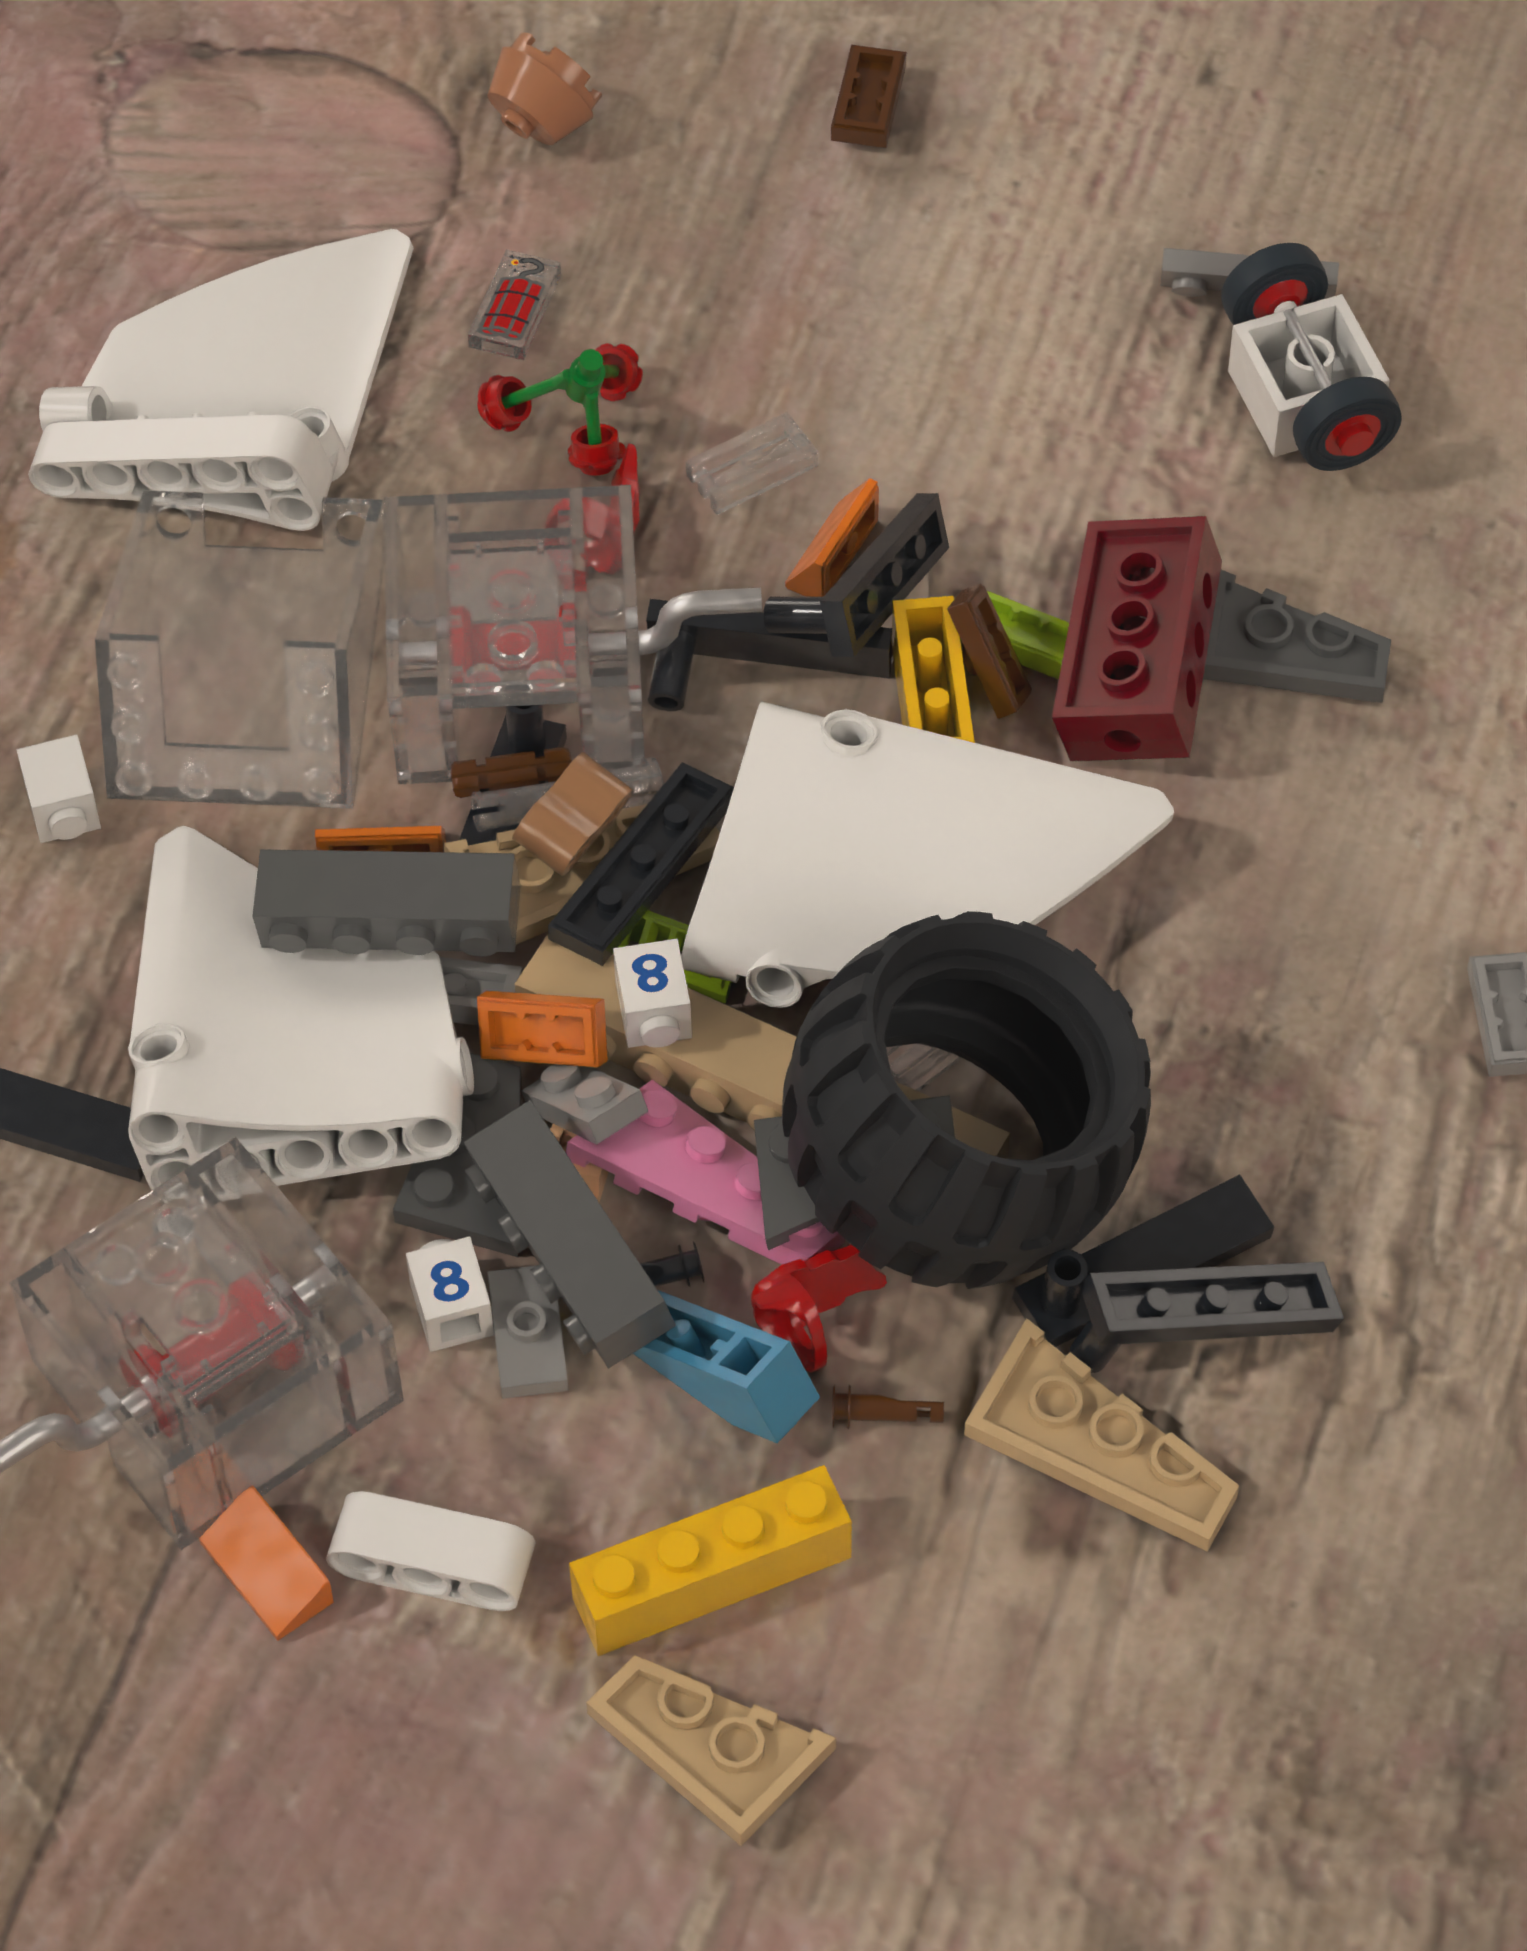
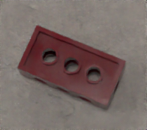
[1052,516,1222,761]

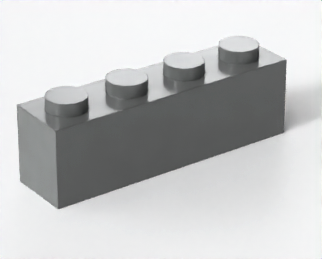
[252,849,521,956]
[463,1100,676,1369]

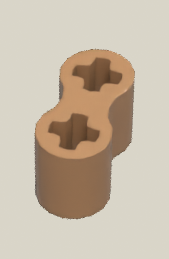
[512,752,634,877]

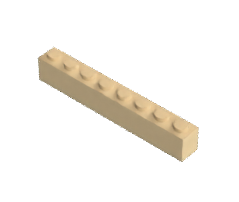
[515,934,1010,1159]

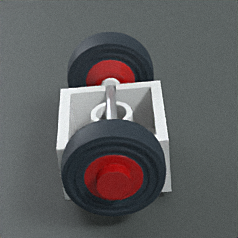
[1221,243,1402,471]

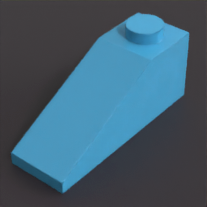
[633,1290,820,1443]

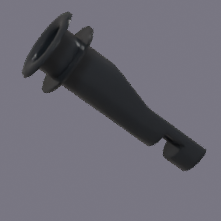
[640,1241,705,1287]

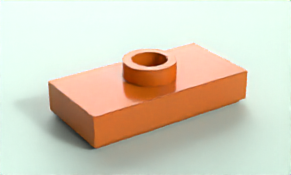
[477,990,608,1067]

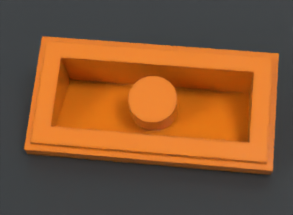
[785,478,879,597]
[315,826,446,852]
[199,1485,334,1641]

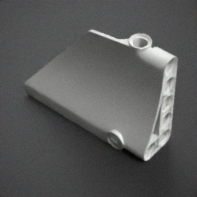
[28,229,414,531]
[681,701,1174,1008]
[128,825,474,1201]

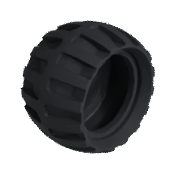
[782,911,1151,1289]

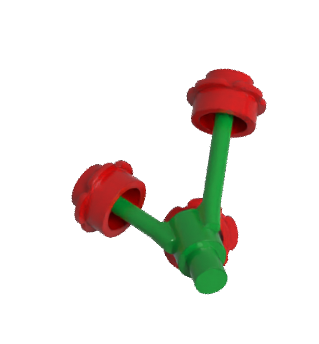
[477,343,643,476]

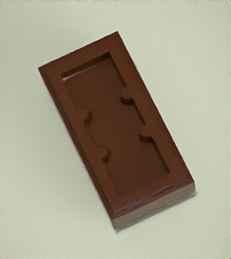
[831,45,907,148]
[947,583,1032,719]

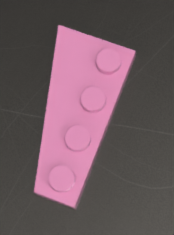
[565,1080,845,1265]

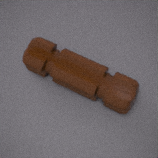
[450,747,572,798]

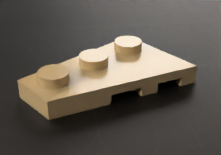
[586,1655,836,1846]

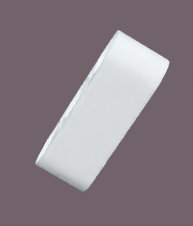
[326,1491,536,1611]

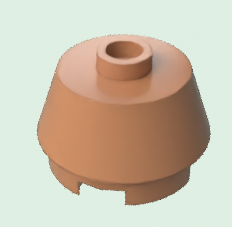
[487,32,602,145]

